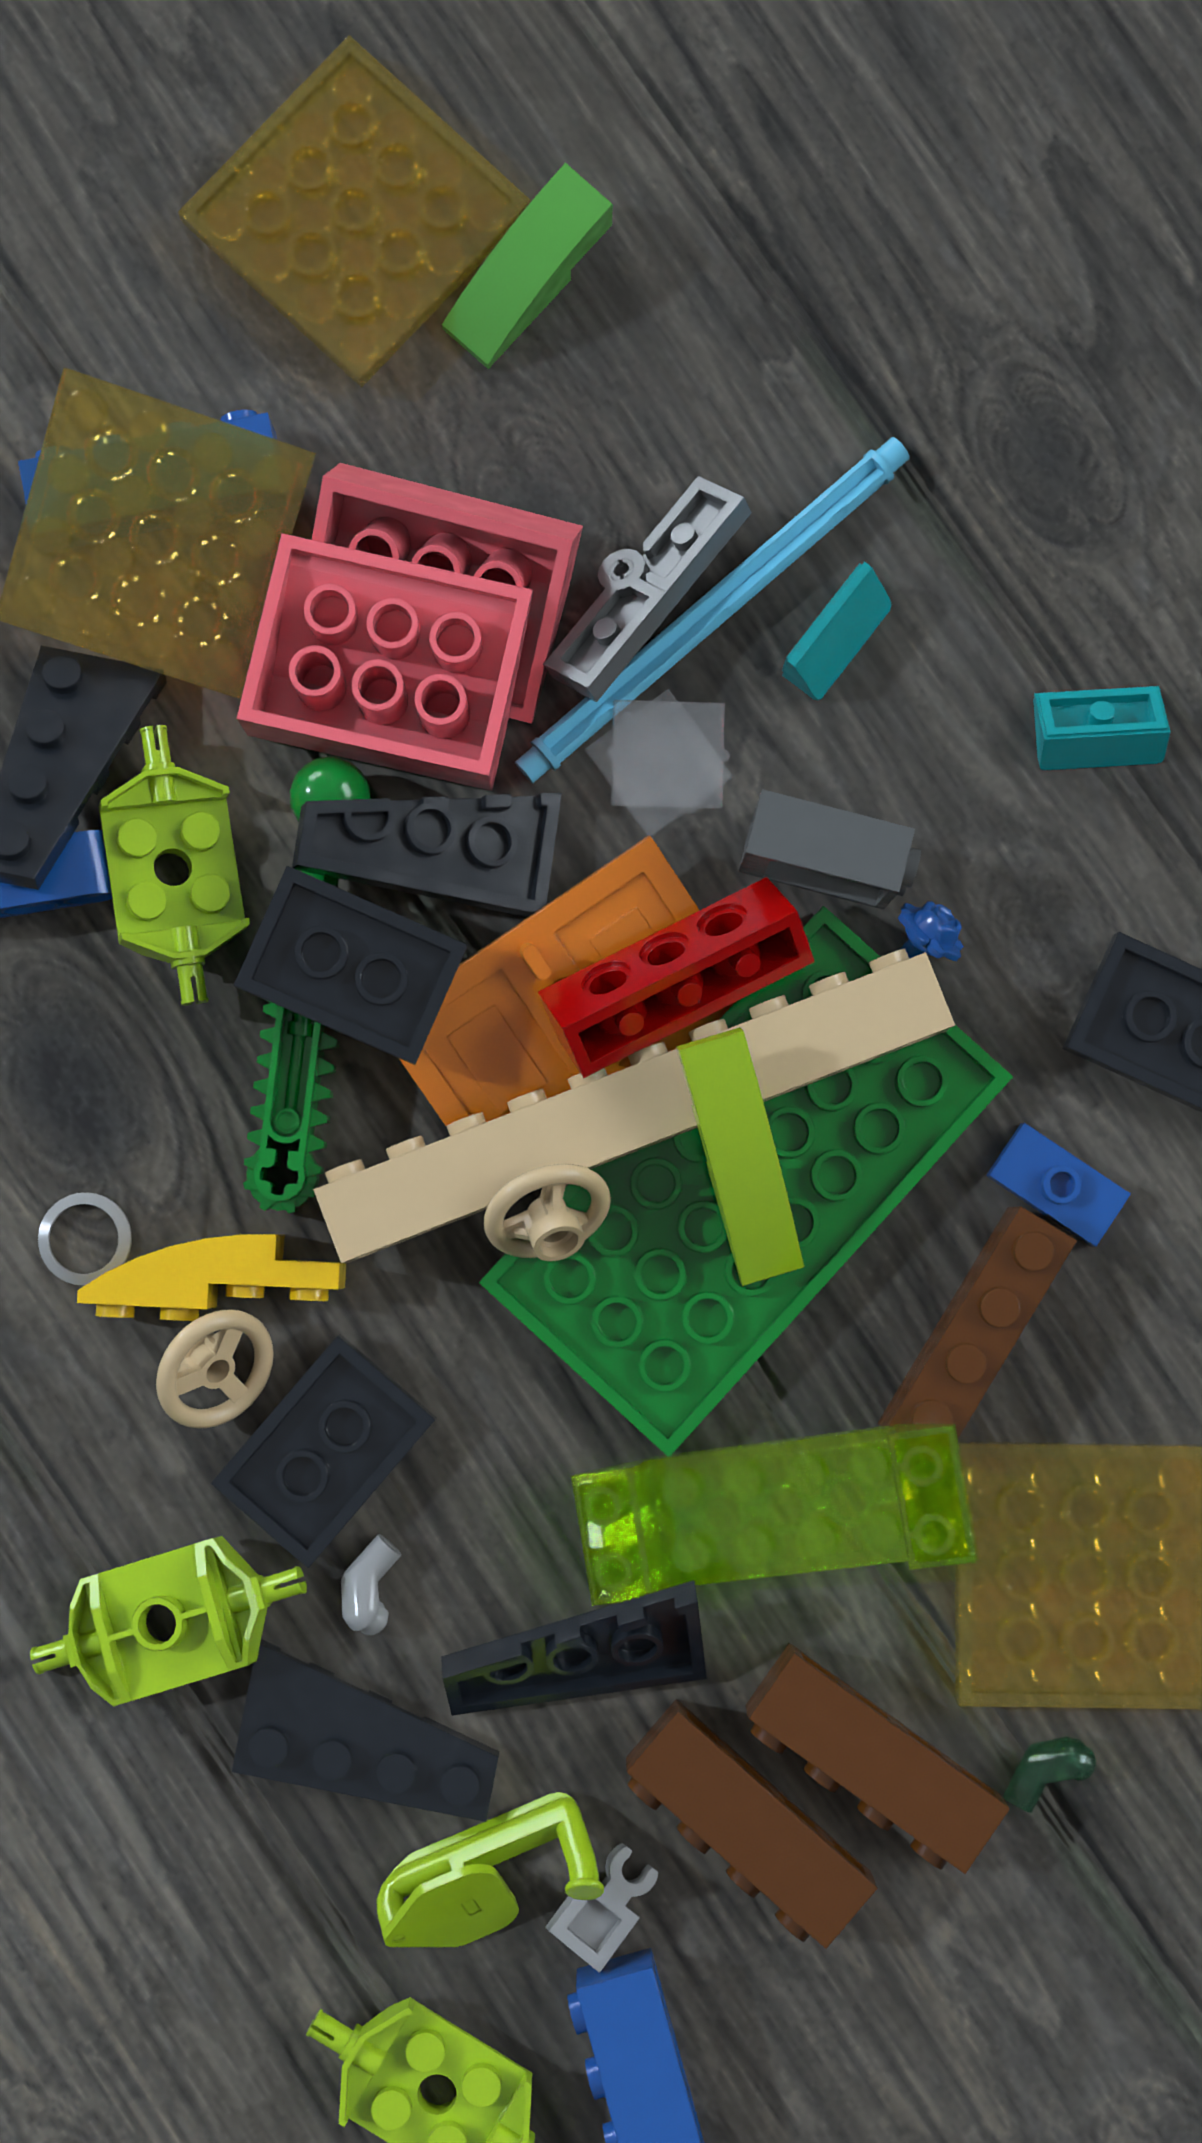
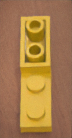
[77,1234,346,1321]

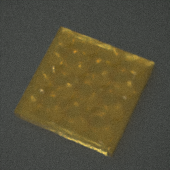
[178,35,531,387]
[0,367,317,699]
[955,1442,1202,1709]

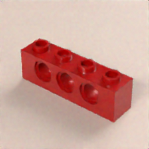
[538,877,815,1078]

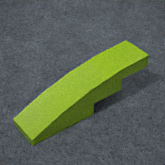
[676,1027,804,1286]

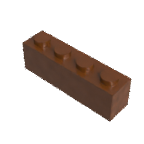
[877,1206,1077,1465]
[745,1643,1010,1874]
[626,1699,878,1949]

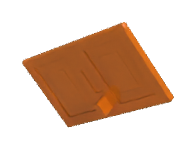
[400,835,735,1126]

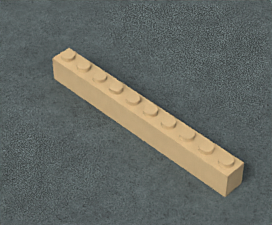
[313,948,955,1263]

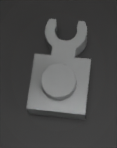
[546,1843,658,1973]

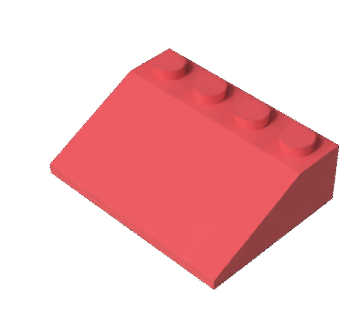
[312,463,583,724]
[236,533,533,791]

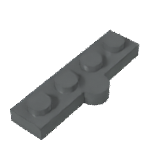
[543,476,752,702]

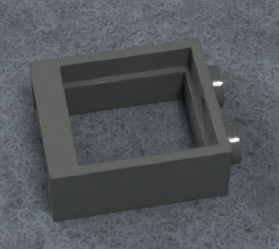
[738,789,921,910]

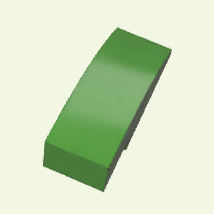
[442,162,613,369]

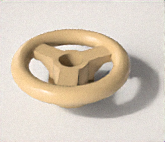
[484,1164,611,1261]
[156,1310,274,1429]

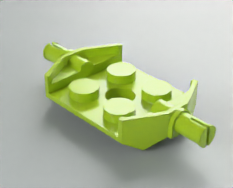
[98,725,250,1006]
[30,1536,307,1707]
[306,1997,535,2143]

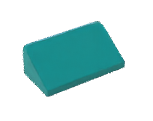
[782,561,892,701]
[1033,686,1171,770]

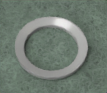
[38,1193,132,1285]

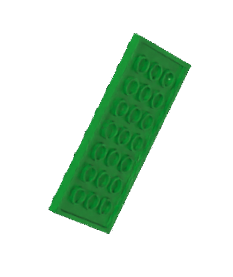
[479,905,1013,1457]

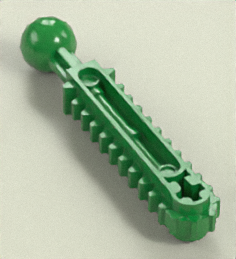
[243,756,370,1214]

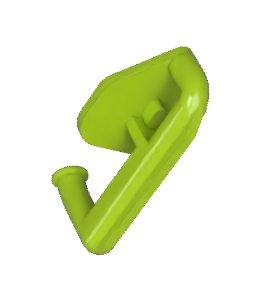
[376,1792,604,1947]

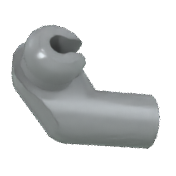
[341,1534,402,1635]

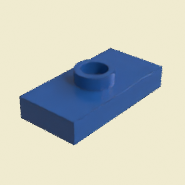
[986,1123,1131,1247]

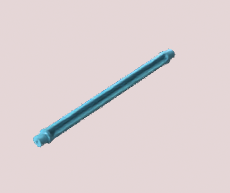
[515,437,910,784]

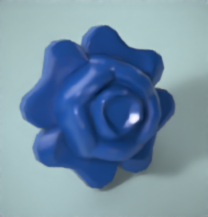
[898,901,964,962]

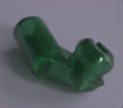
[1003,1736,1096,1813]

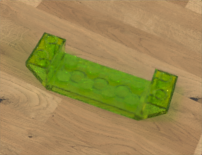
[571,1424,979,1606]

